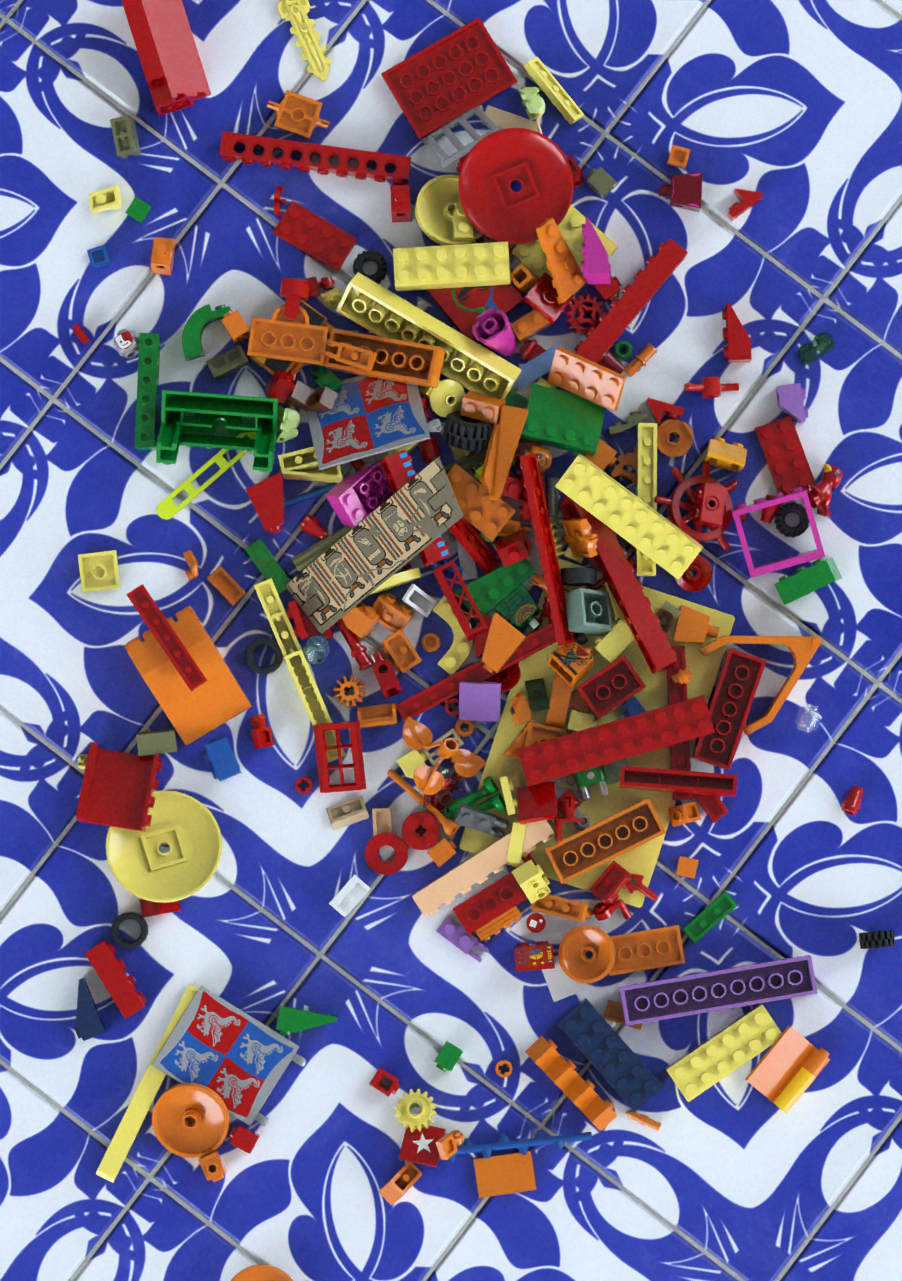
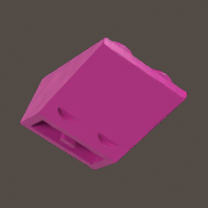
[581,218,611,285]
[326,462,393,527]

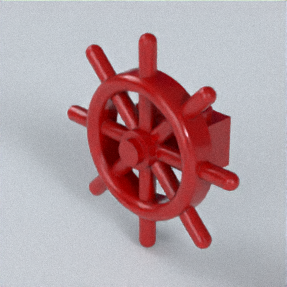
[654,461,746,557]

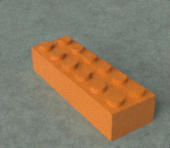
[323,329,445,388]
[544,798,666,884]

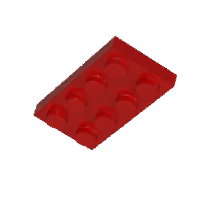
[273,201,358,272]
[754,415,816,495]

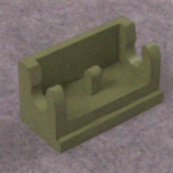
[110,115,141,158]
[206,345,250,380]
[136,728,177,756]

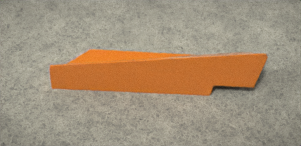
[480,405,528,501]

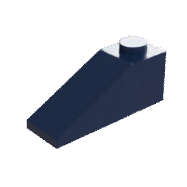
[75,978,106,1041]

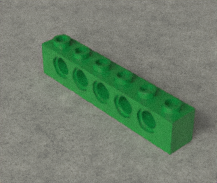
[135,333,161,450]

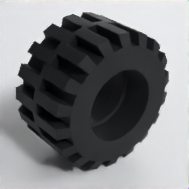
[443,411,494,451]

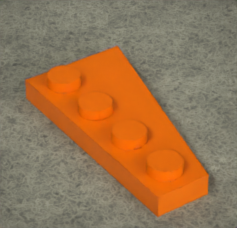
[536,218,587,304]

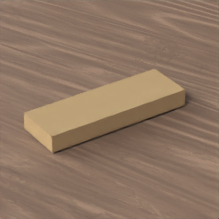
[481,105,541,132]

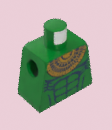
[495,583,542,631]

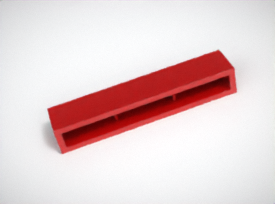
[620,766,738,798]

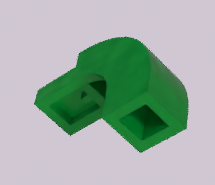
[182,304,231,361]

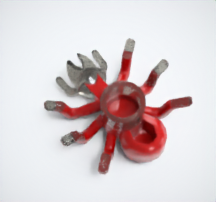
[422,767,465,811]

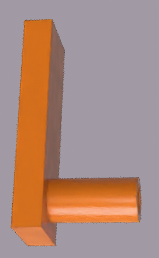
[530,894,593,923]

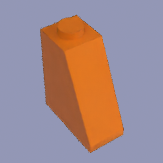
[481,613,527,674]

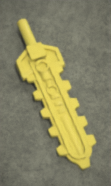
[277,0,332,82]

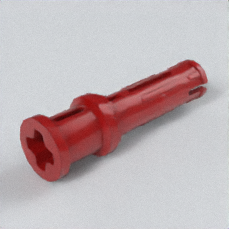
[336,618,374,672]

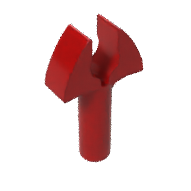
[627,874,658,902]

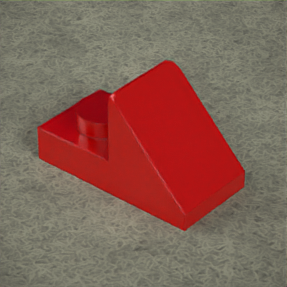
[727,189,764,222]
[646,398,685,427]
[139,899,181,918]

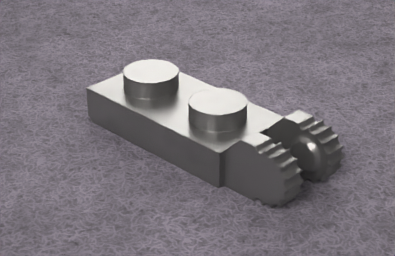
[454,804,509,838]

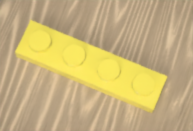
[523,57,584,125]

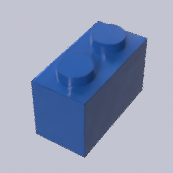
[203,737,242,782]

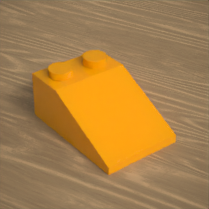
[703,437,747,473]

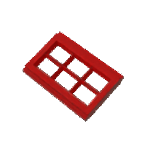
[313,721,366,793]

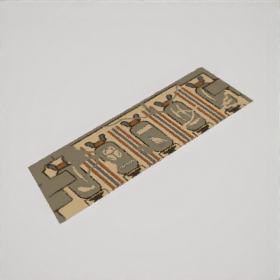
[285,457,464,634]

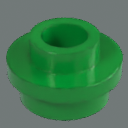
[613,341,633,360]

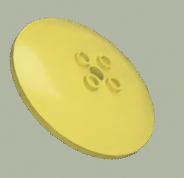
[106,790,222,903]

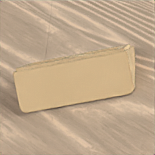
[326,796,369,830]

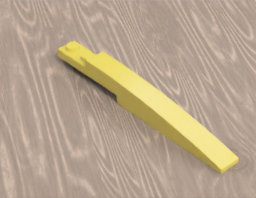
[254,578,346,763]

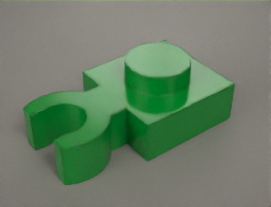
[309,365,343,392]

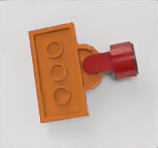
[247,277,328,366]

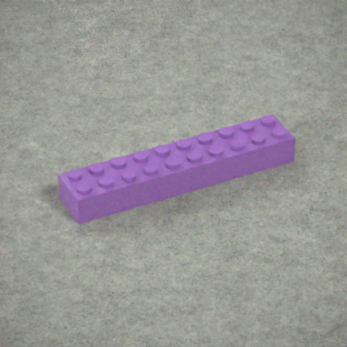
[618,955,818,1026]

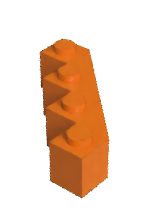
[525,1036,617,1131]

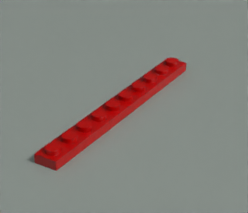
[519,453,574,646]
[395,622,574,722]

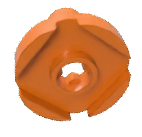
[657,419,693,458]

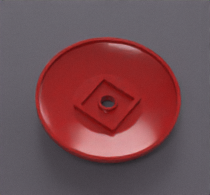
[458,128,574,244]

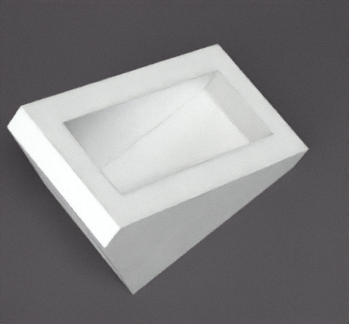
[402,584,437,618]

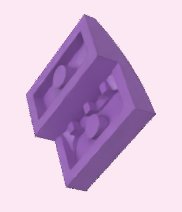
[459,681,501,721]

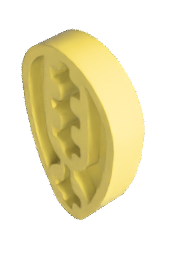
[370,567,422,595]

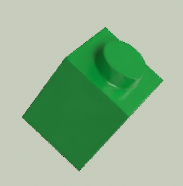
[434,1041,463,1072]

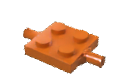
[267,90,330,140]
[560,518,598,557]

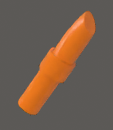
[625,1110,661,1131]

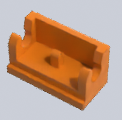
[357,703,398,729]

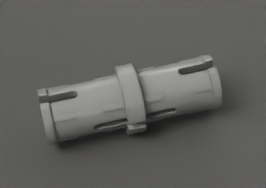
[545,478,560,517]

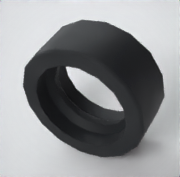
[560,567,597,586]
[246,638,283,674]
[111,912,148,949]

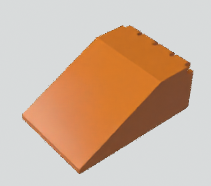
[124,606,252,746]

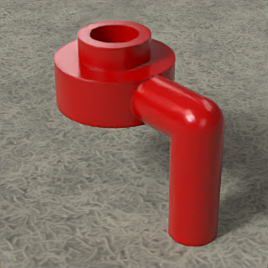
[593,899,632,921]

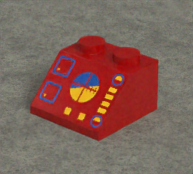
[514,941,555,971]

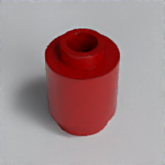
[418,435,442,465]

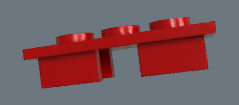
[453,872,527,935]

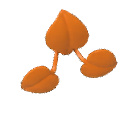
[402,716,486,795]

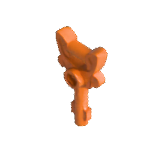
[611,443,637,484]

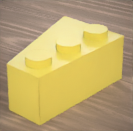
[278,447,343,483]

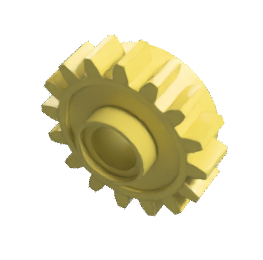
[394,1089,437,1132]

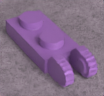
[436,916,490,962]

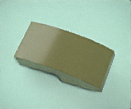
[608,411,646,436]

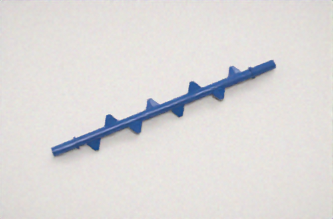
[399,1130,592,1163]

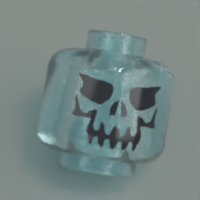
[302,636,330,664]

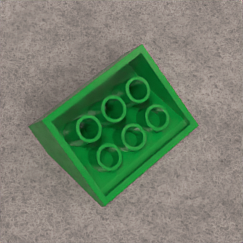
[520,384,606,457]

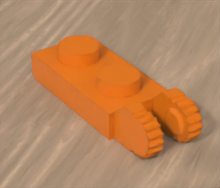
[323,340,377,372]

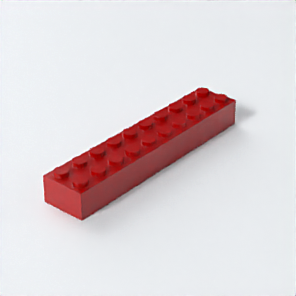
[517,695,715,786]

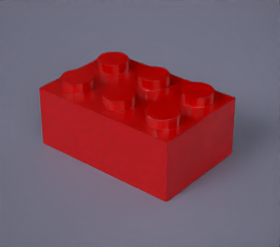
[576,655,646,720]

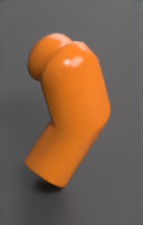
[183,550,199,580]

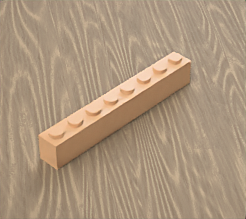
[412,820,554,916]

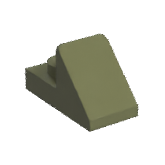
[656,601,681,632]

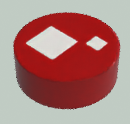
[526,913,546,933]

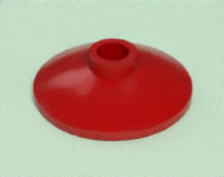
[674,554,712,592]
[484,663,521,693]

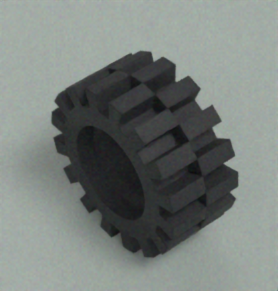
[353,250,387,284]
[774,502,810,538]
[859,930,895,949]

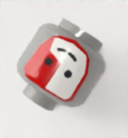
[113,329,139,358]

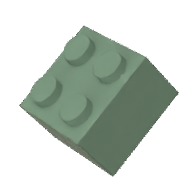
[565,588,613,635]

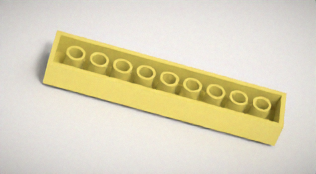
[336,272,522,400]

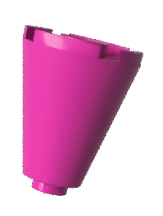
[472,308,518,357]

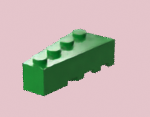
[453,558,537,622]

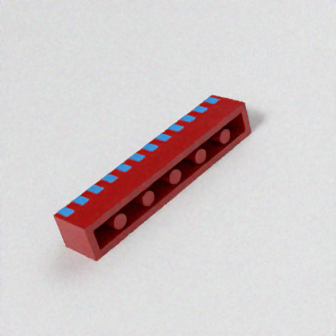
[380,450,450,567]

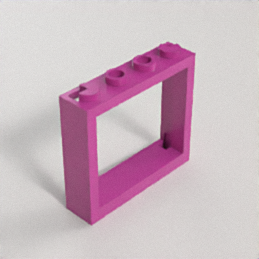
[732,487,825,578]

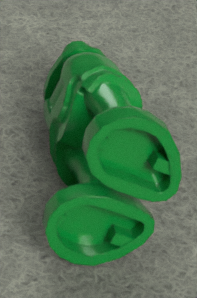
[441,776,506,826]

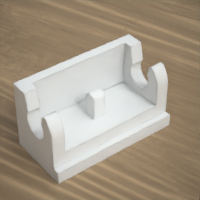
[329,874,371,917]

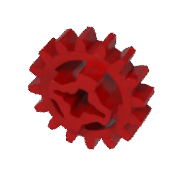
[564,294,606,336]

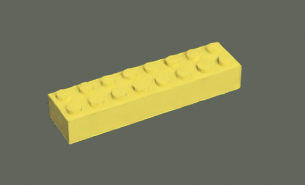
[555,454,703,580]

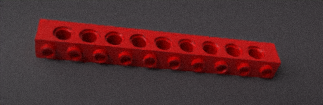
[219,131,411,185]

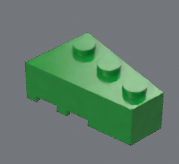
[774,558,842,605]

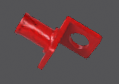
[554,799,584,841]

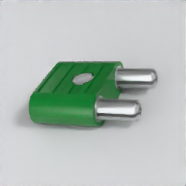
[573,765,608,801]

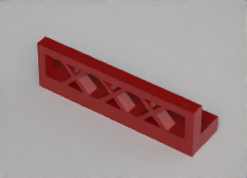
[433,561,488,641]

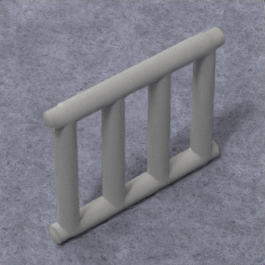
[422,104,503,168]

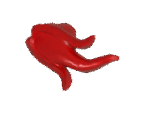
[520,339,550,377]

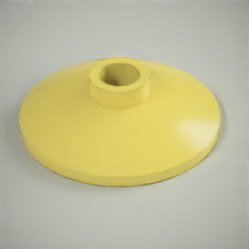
[429,379,465,417]

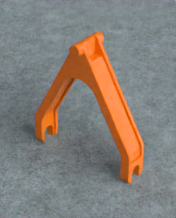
[699,636,822,735]

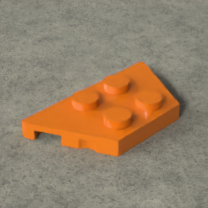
[503,722,568,759]

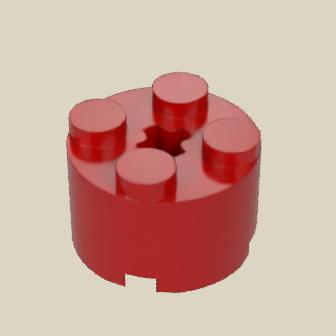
[401,812,440,850]

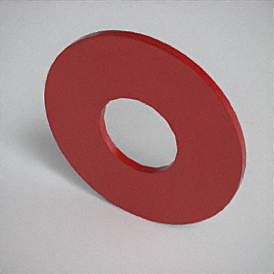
[365,832,408,875]

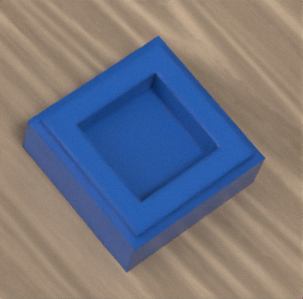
[87,245,111,269]

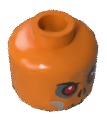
[524,446,552,473]

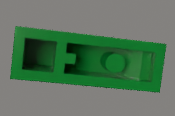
[276,1005,338,1035]

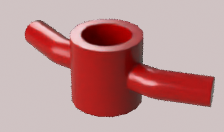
[684,377,739,398]

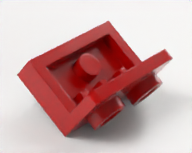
[286,600,320,640]
[589,860,632,905]

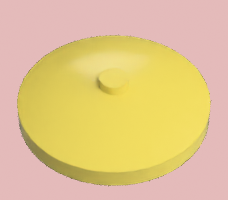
[415,174,483,246]

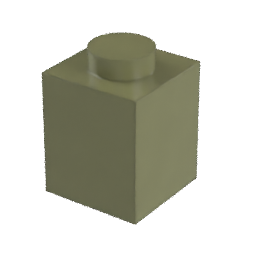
[586,167,617,199]

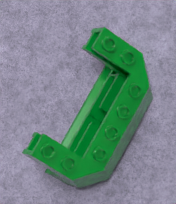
[156,390,279,472]

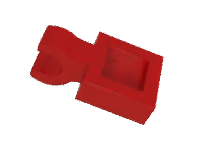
[250,714,274,749]

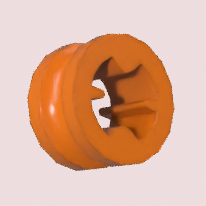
[495,1060,513,1078]

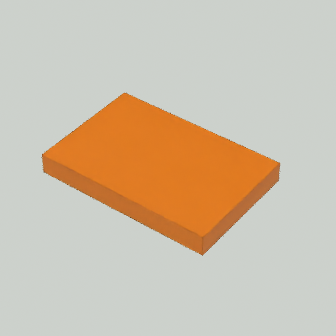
[473,1150,537,1198]

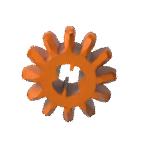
[333,675,366,708]

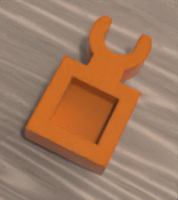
[498,518,533,539]

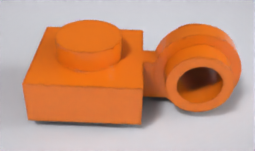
[670,667,692,685]
[436,1130,464,1160]

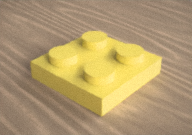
[78,550,121,593]

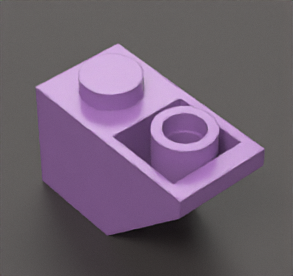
[776,383,808,424]

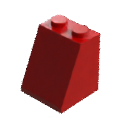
[246,473,285,535]

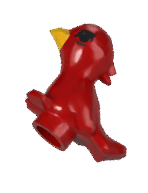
[805,464,842,518]

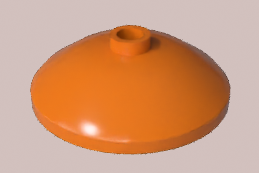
[558,925,615,984]

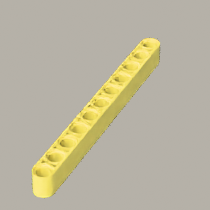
[96,984,199,1183]

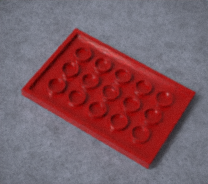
[381,17,518,140]

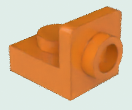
[668,801,701,827]

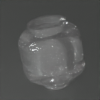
[794,704,822,734]

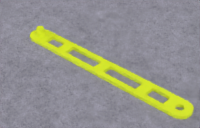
[157,405,284,520]

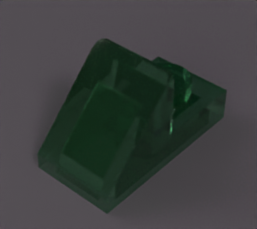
[525,678,550,712]

